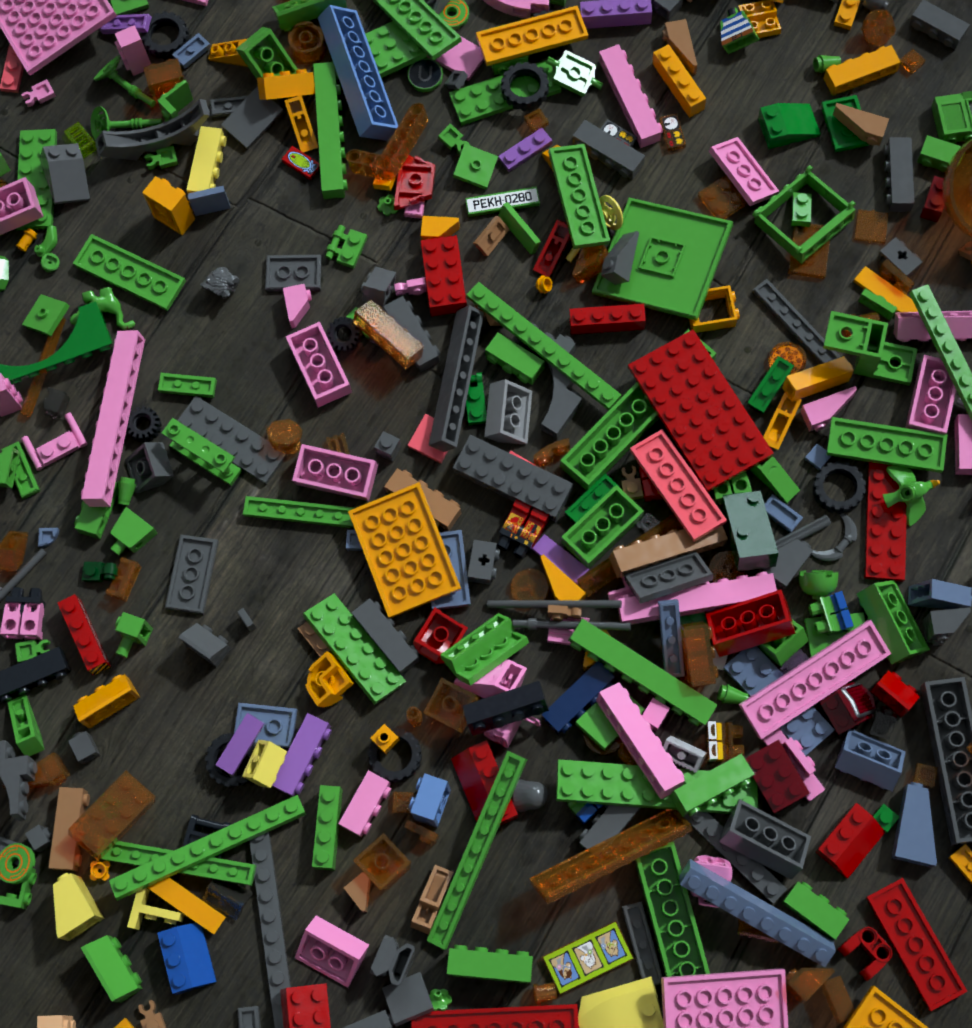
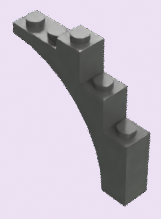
[95,99,210,161]
[532,323,582,440]
[0,740,38,821]

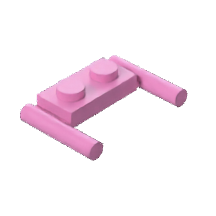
[21,413,87,471]

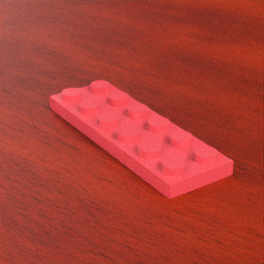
[630,429,727,542]

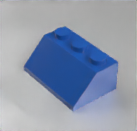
[157,923,217,995]

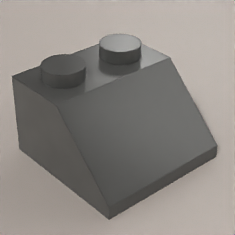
[125,442,174,493]
[922,608,971,646]
[179,623,230,668]

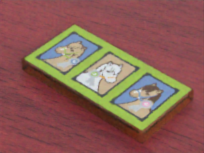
[542,921,634,995]

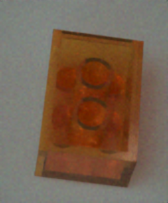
[680,621,718,687]

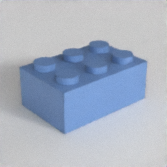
[409,773,451,828]

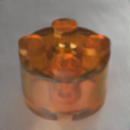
[288,21,326,64]

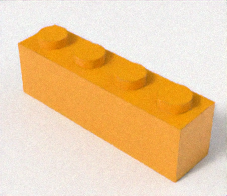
[652,44,706,118]
[824,45,901,96]

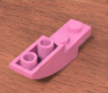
[483,0,549,19]

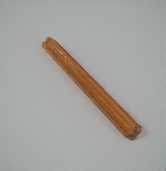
[21,317,66,417]

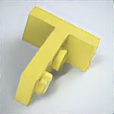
[127,888,185,930]

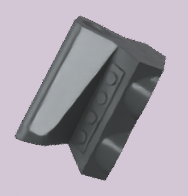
[370,935,415,985]

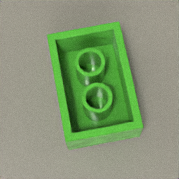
[236,27,298,79]

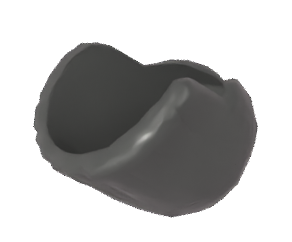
[513,779,548,812]

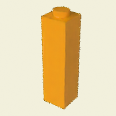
[782,356,854,402]

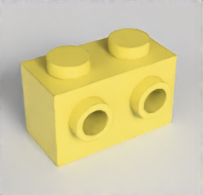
[242,740,287,788]

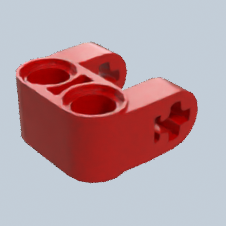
[838,927,893,981]

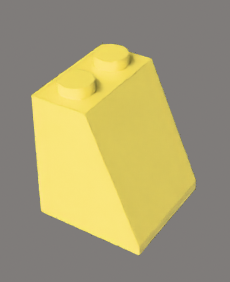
[53,873,105,941]

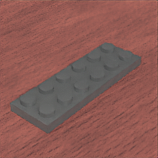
[177,396,288,485]

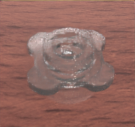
[637,513,660,535]

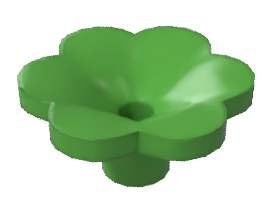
[377,194,398,216]
[429,989,452,1011]

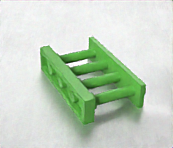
[162,418,242,486]

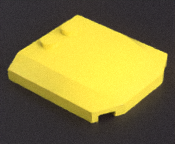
[578,977,664,1028]

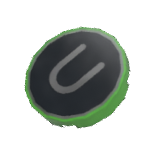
[408,58,443,92]

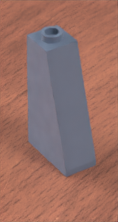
[891,782,937,868]

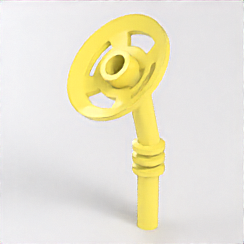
[565,195,623,262]

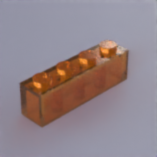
[353,299,424,369]

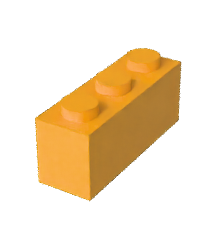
[257,69,315,100]

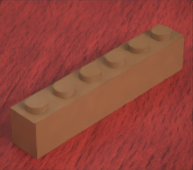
[609,526,728,579]

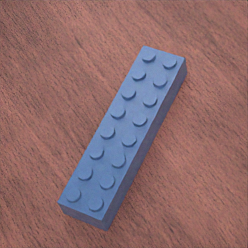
[318,5,399,141]

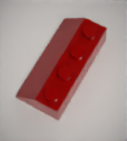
[451,740,518,826]

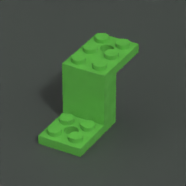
[823,311,917,386]

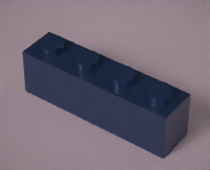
[541,661,615,735]

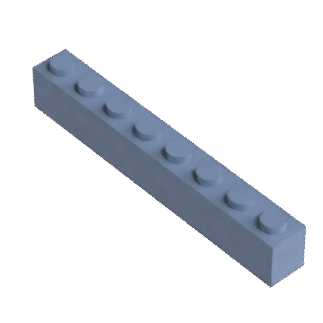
[679,859,836,967]

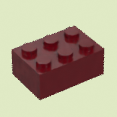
[745,740,811,813]

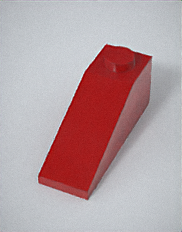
[533,219,570,278]

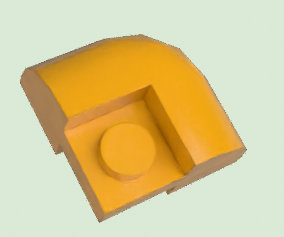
[305,651,354,707]

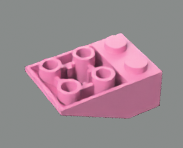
[453,660,527,698]

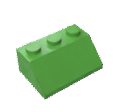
[81,935,143,1003]

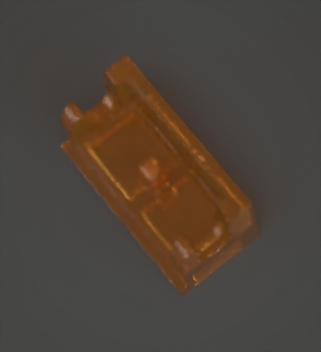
[106,557,141,602]

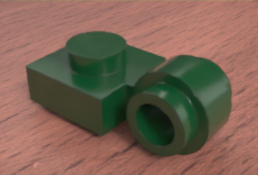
[82,562,118,582]

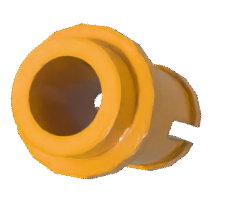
[16,228,37,252]

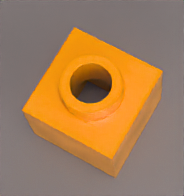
[370,724,400,754]

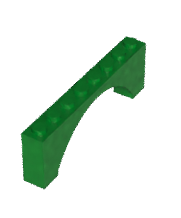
[0,301,114,385]

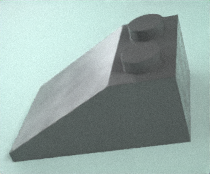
[40,143,90,204]

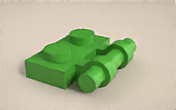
[325,225,368,269]

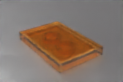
[788,224,830,279]

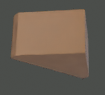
[344,869,372,913]

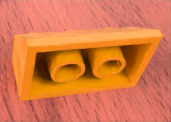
[73,674,140,729]

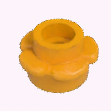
[536,275,552,294]

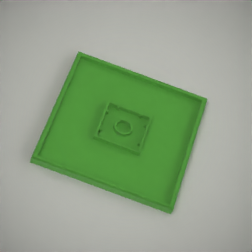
[592,198,733,320]

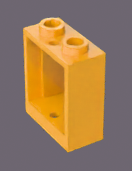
[689,285,740,333]

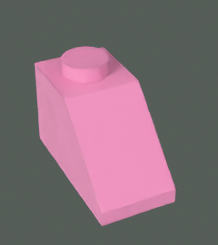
[283,284,312,328]

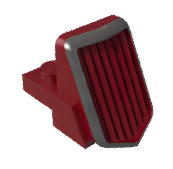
[819,682,876,735]

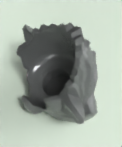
[200,267,240,299]

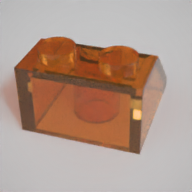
[353,833,411,891]
[785,968,835,1003]

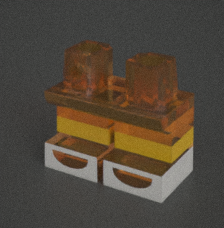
[706,721,744,762]

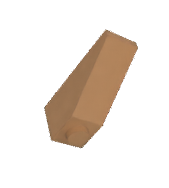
[662,19,697,75]
[833,103,889,146]

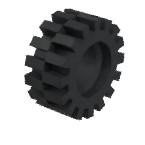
[326,317,363,351]
[127,406,162,443]

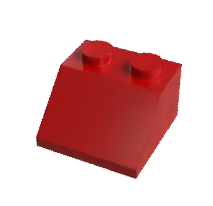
[870,670,920,718]

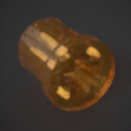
[532,982,557,1005]

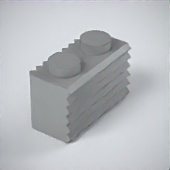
[663,735,707,773]

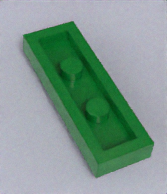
[747,356,794,414]
[565,473,619,524]

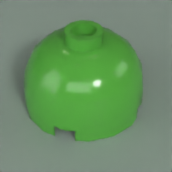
[799,570,838,600]

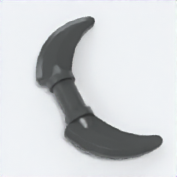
[811,513,857,561]

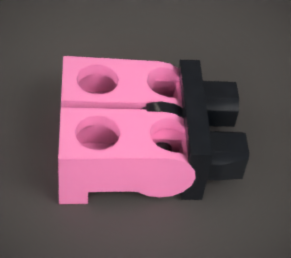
[0,587,45,640]

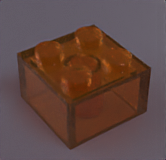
[143,58,186,104]
[423,677,481,734]

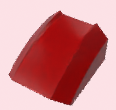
[413,607,468,664]

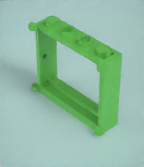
[752,165,856,264]

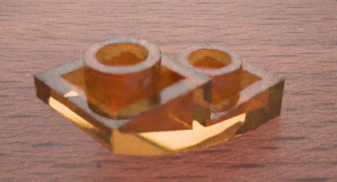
[533,438,570,466]

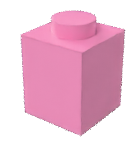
[642,698,670,732]

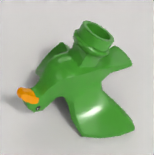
[883,466,940,526]

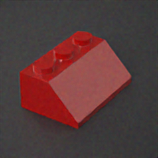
[815,803,885,879]

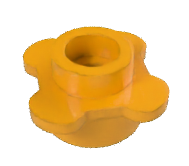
[89,861,110,881]

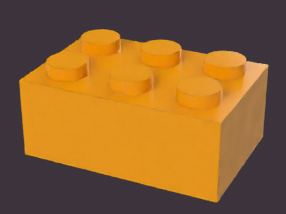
[142,176,195,235]

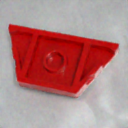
[394,150,436,210]

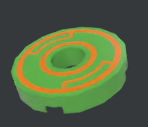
[439,0,469,30]
[0,843,36,884]

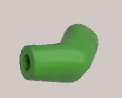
[34,225,58,257]

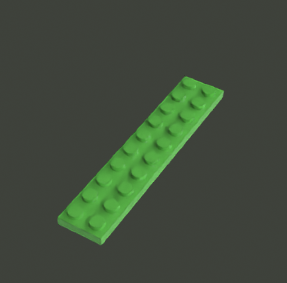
[556,759,758,814]

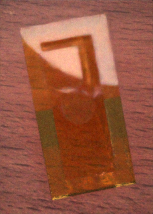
[572,245,609,284]
[0,531,28,571]

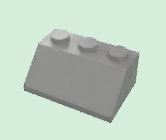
[484,379,532,444]

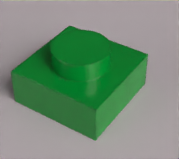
[873,804,899,833]

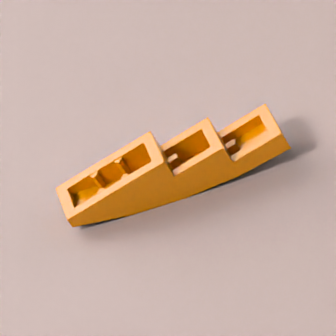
[147,877,226,934]

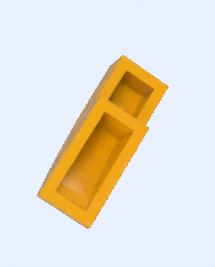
[763,392,802,450]

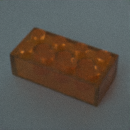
[68,771,156,861]

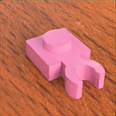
[21,79,56,107]
[394,277,427,296]

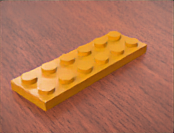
[476,6,588,66]

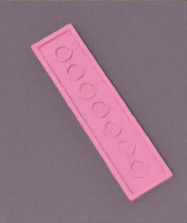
[739,620,891,739]

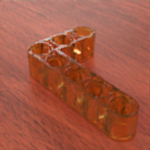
[346,103,429,181]

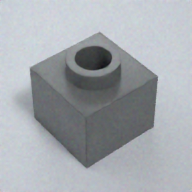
[25,825,53,853]

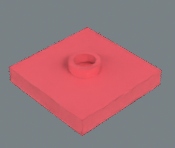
[408,414,449,463]

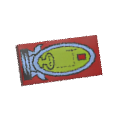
[282,146,320,180]

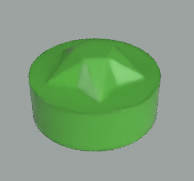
[40,253,60,272]

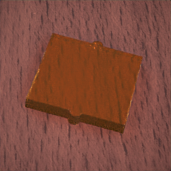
[854,209,888,244]

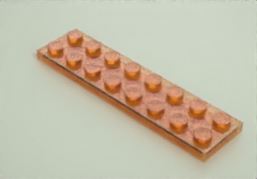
[529,809,693,904]

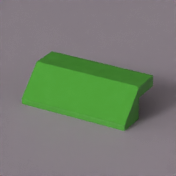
[440,613,529,686]

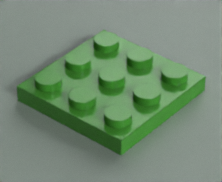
[365,21,427,78]

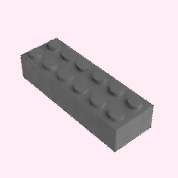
[453,435,573,522]

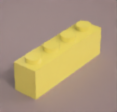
[187,126,227,194]

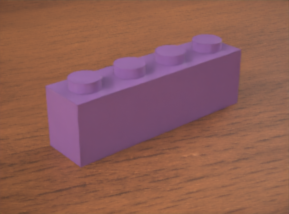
[580,0,652,29]
[272,713,332,797]

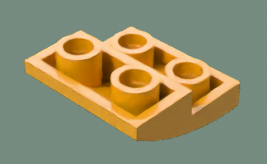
[738,0,781,38]

